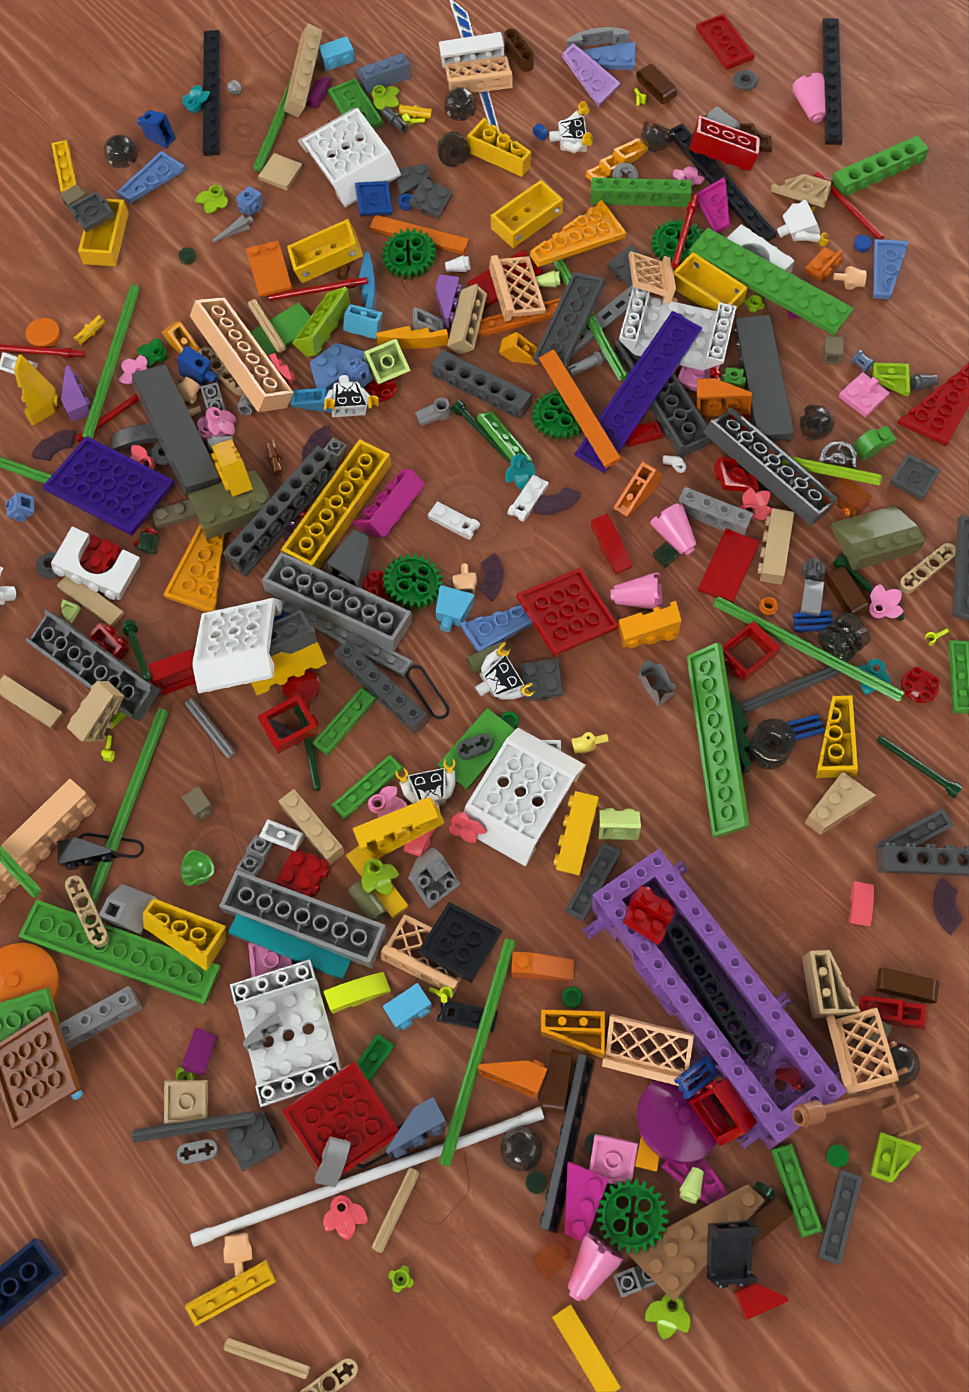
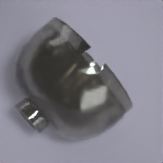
[444,87,476,121]
[641,122,675,153]
[437,131,470,167]
[104,134,138,168]
[800,405,835,441]
[820,440,858,477]
[875,1043,920,1087]
[500,1127,543,1172]

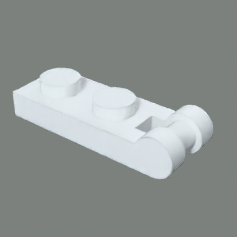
[507,475,549,522]
[428,501,480,540]

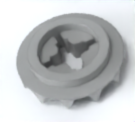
[612,163,638,179]

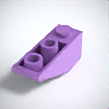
[436,274,462,329]
[61,365,91,422]

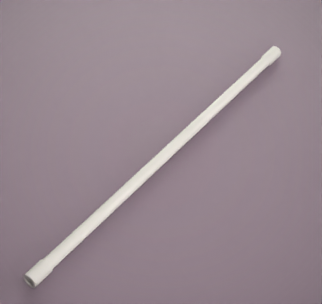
[190,1107,545,1247]

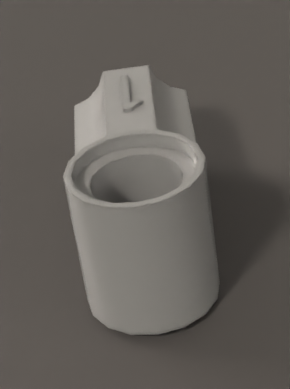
[415,397,451,427]

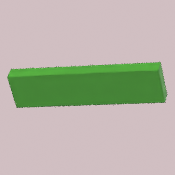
[477,411,532,462]
[948,640,969,714]
[312,687,377,756]
[331,755,403,820]
[770,1143,823,1238]

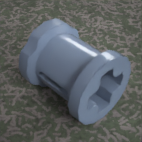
[851,350,875,373]

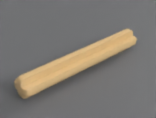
[248,299,286,353]
[372,1168,420,1253]
[224,1338,310,1379]

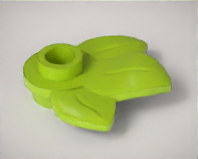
[372,85,400,111]
[195,185,228,214]
[361,859,399,895]
[645,1294,690,1340]

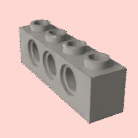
[678,487,753,535]
[59,986,143,1050]

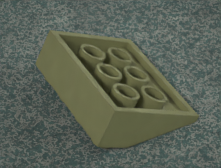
[187,470,271,540]
[829,506,925,571]

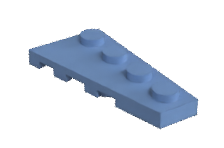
[582,42,635,70]
[117,151,186,204]
[873,239,909,300]
[459,605,533,652]

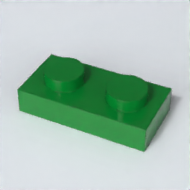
[357,1034,395,1082]

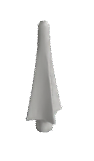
[213,215,254,242]

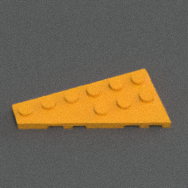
[530,200,627,267]
[163,525,225,612]

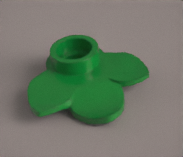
[137,339,168,367]

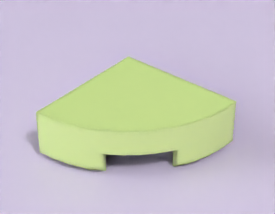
[61,599,81,624]

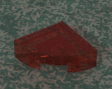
[774,1068,805,1090]

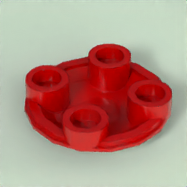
[365,379,397,402]
[363,571,395,602]
[901,666,940,703]
[282,669,320,701]

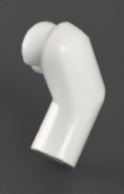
[663,455,687,473]

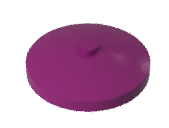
[636,1080,716,1164]

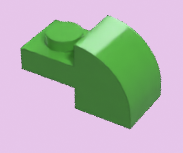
[853,426,896,461]

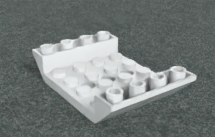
[298,108,401,208]
[619,287,736,370]
[192,598,282,693]
[463,728,586,867]
[230,960,341,1107]

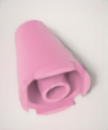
[792,73,826,123]
[650,503,697,556]
[611,572,663,610]
[568,1233,624,1301]

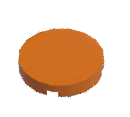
[25,318,61,348]

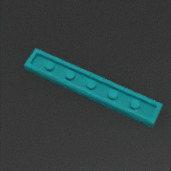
[228,914,351,980]

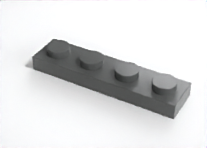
[874,808,954,856]
[565,842,621,922]
[817,1170,862,1265]

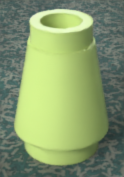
[536,270,561,287]
[679,1167,704,1203]

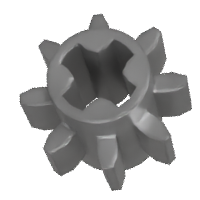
[801,558,826,581]

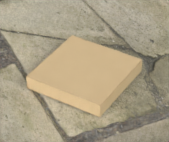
[258,153,303,191]
[164,1080,208,1124]

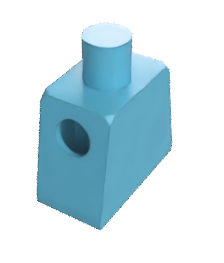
[436,585,475,632]

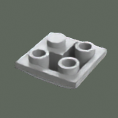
[408,847,460,908]
[99,884,159,935]

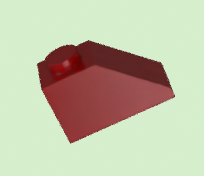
[733,1283,789,1320]

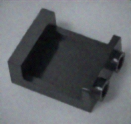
[706,1220,759,1288]

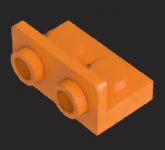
[804,247,843,282]

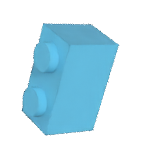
[318,36,355,71]
[343,304,383,339]
[383,983,432,1031]

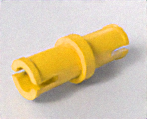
[399,104,432,120]
[73,315,106,346]

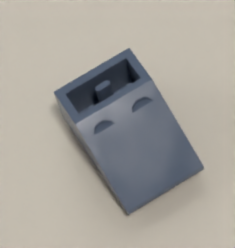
[386,1097,447,1159]

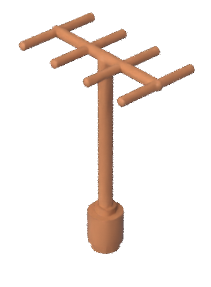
[792,1041,930,1138]

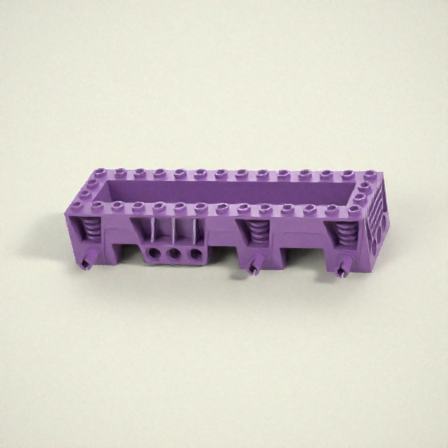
[583,849,847,1150]

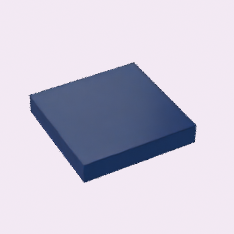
[355,181,393,217]

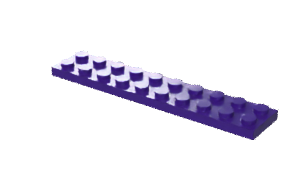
[575,310,703,474]

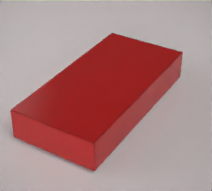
[627,420,663,447]

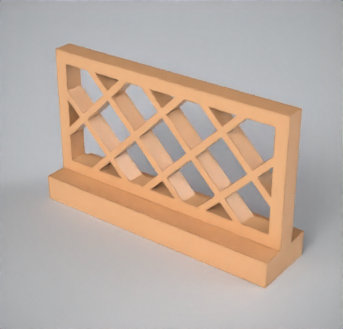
[445,56,513,96]
[629,251,676,304]
[489,255,546,321]
[381,914,462,996]
[826,1008,899,1098]
[602,1014,695,1086]

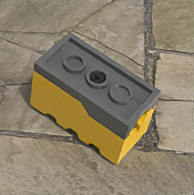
[251,610,327,696]

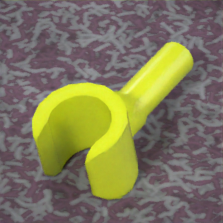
[634,88,646,105]
[402,114,425,127]
[924,628,949,646]
[101,735,115,762]
[429,987,453,1003]

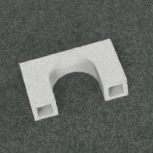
[727,224,795,273]
[51,527,140,600]

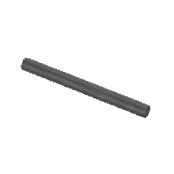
[738,666,840,714]
[131,1111,257,1143]

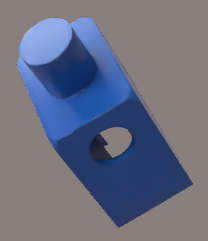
[137,110,176,148]
[177,346,219,386]

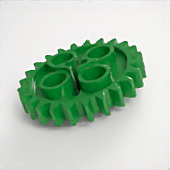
[651,218,703,266]
[382,228,437,280]
[532,389,582,442]
[383,553,443,610]
[597,1179,669,1255]

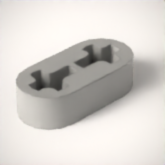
[177,1139,219,1165]

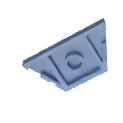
[309,343,365,391]

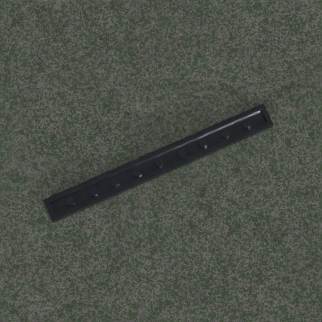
[822,18,843,145]
[203,30,220,156]
[668,124,777,242]

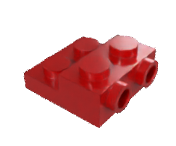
[713,457,759,493]
[80,534,122,574]
[87,623,130,660]
[275,849,330,898]
[623,885,675,945]

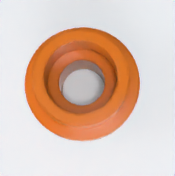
[759,597,778,615]

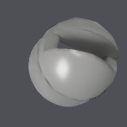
[227,80,241,95]

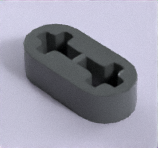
[457,734,493,760]

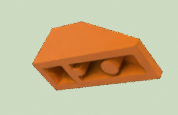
[613,461,664,517]
[512,952,574,981]

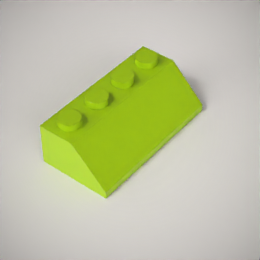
[292,286,350,357]

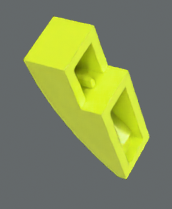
[323,972,391,1014]

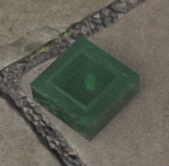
[137,531,160,555]
[652,542,679,568]

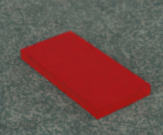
[696,13,755,70]
[468,250,542,307]
[698,528,760,603]

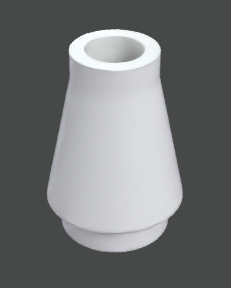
[445,255,471,272]

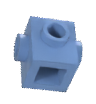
[236,186,264,216]
[343,358,374,388]
[5,492,34,522]

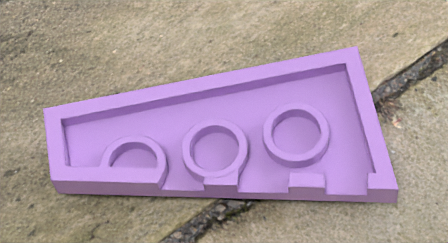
[562,43,620,107]

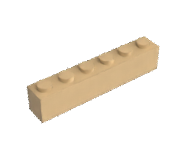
[283,23,323,117]

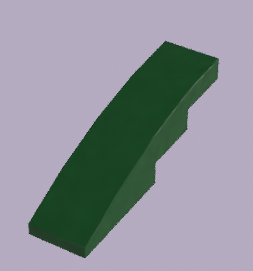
[729,692,752,774]

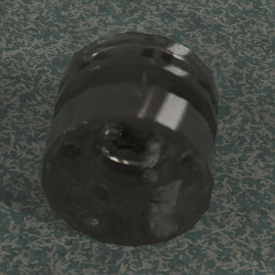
[818,612,871,662]
[749,718,796,770]

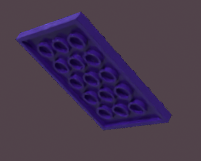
[43,437,175,536]

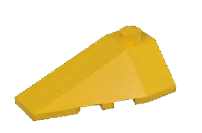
[14,355,61,425]

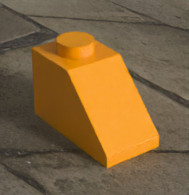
[161,321,200,354]
[499,332,538,365]

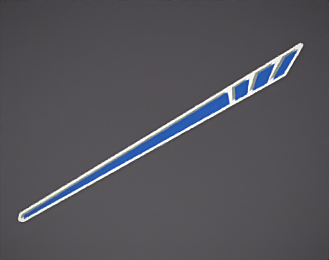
[449,0,500,132]

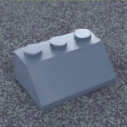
[355,53,411,93]

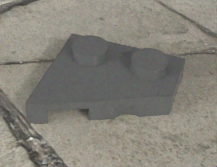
[397,164,430,195]

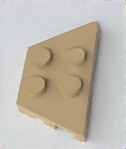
[771,174,831,208]

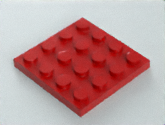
[516,567,619,656]
[282,1060,399,1175]

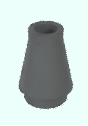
[910,374,939,392]

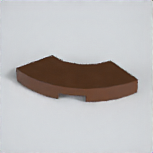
[739,123,772,152]

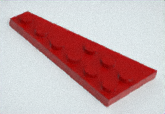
[897,363,969,446]

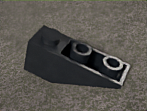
[58,837,121,870]

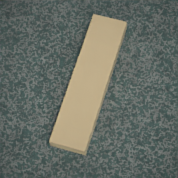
[57,576,124,626]
[0,675,64,729]

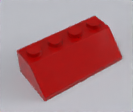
[689,115,760,171]

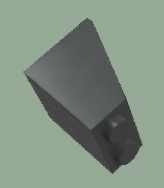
[327,530,372,589]

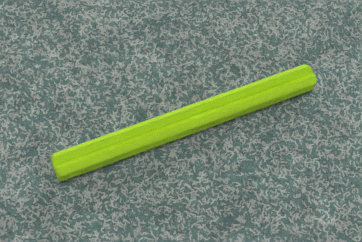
[782,456,882,485]

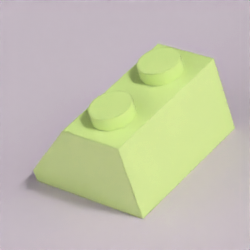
[363,339,411,385]
[598,808,641,840]

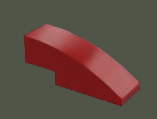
[591,513,632,575]
[859,995,928,1030]

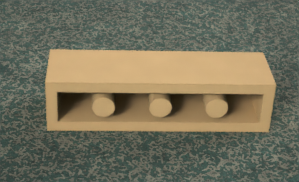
[447,284,487,355]
[757,508,794,585]
[279,789,345,865]

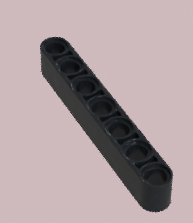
[665,923,756,1059]

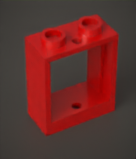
[722,621,780,682]
[148,649,196,696]
[257,694,319,754]
[689,1078,758,1146]

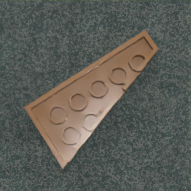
[625,1184,765,1302]

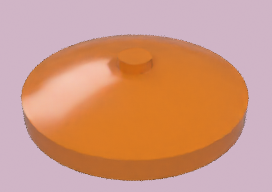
[0,943,60,1002]

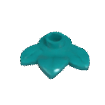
[182,85,210,113]
[505,454,536,490]
[853,659,891,695]

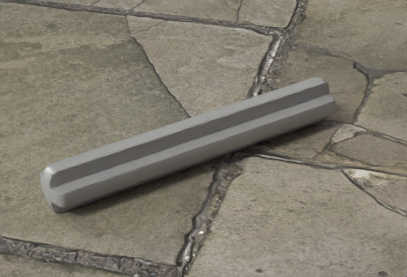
[185,698,235,759]

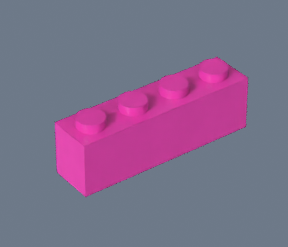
[352,469,425,537]

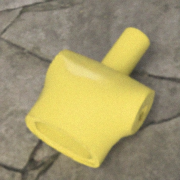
[572,732,609,754]

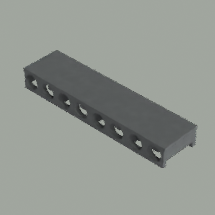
[733,315,794,443]
[615,341,711,457]
[132,364,220,496]
[703,407,838,526]
[223,445,337,577]
[25,610,161,722]

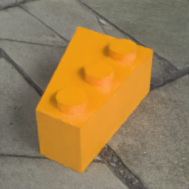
[618,601,682,648]
[541,1010,605,1058]

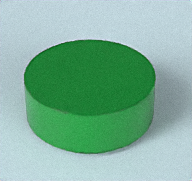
[500,711,519,729]
[562,987,583,1009]
[826,1145,849,1168]

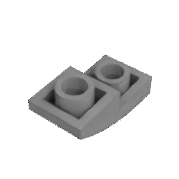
[200,382,225,411]
[324,438,348,469]
[800,579,824,616]
[236,834,274,877]
[243,1014,283,1051]
[314,1137,350,1187]
[613,1266,656,1298]

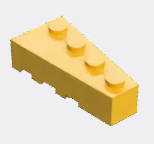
[466,118,531,177]
[211,439,253,497]
[816,695,858,778]
[553,791,600,876]
[352,797,445,859]
[143,898,226,971]

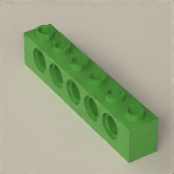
[832,135,929,196]
[590,177,692,207]

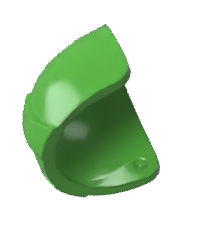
[181,850,214,886]

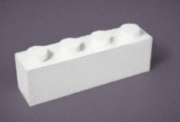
[439,32,504,68]

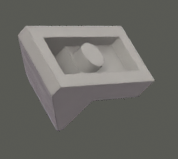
[413,307,444,333]

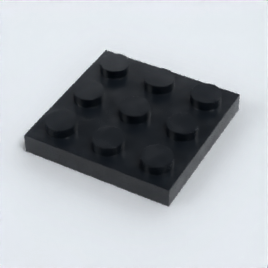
[418,902,502,983]

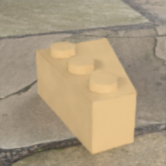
[67,681,124,742]
[805,772,876,835]
[802,950,861,1019]

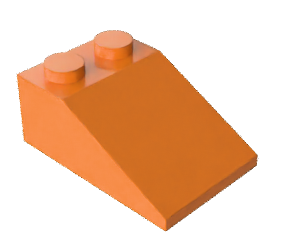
[246,240,292,298]
[696,378,752,417]
[478,1060,547,1100]

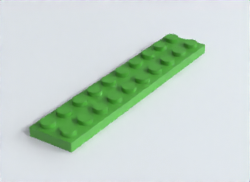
[688,228,854,336]
[687,643,750,838]
[18,899,221,1005]

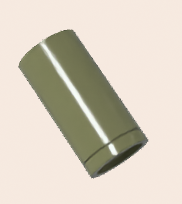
[466,642,509,674]
[348,880,388,922]

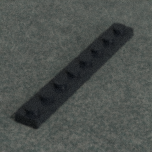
[540,1054,594,1234]

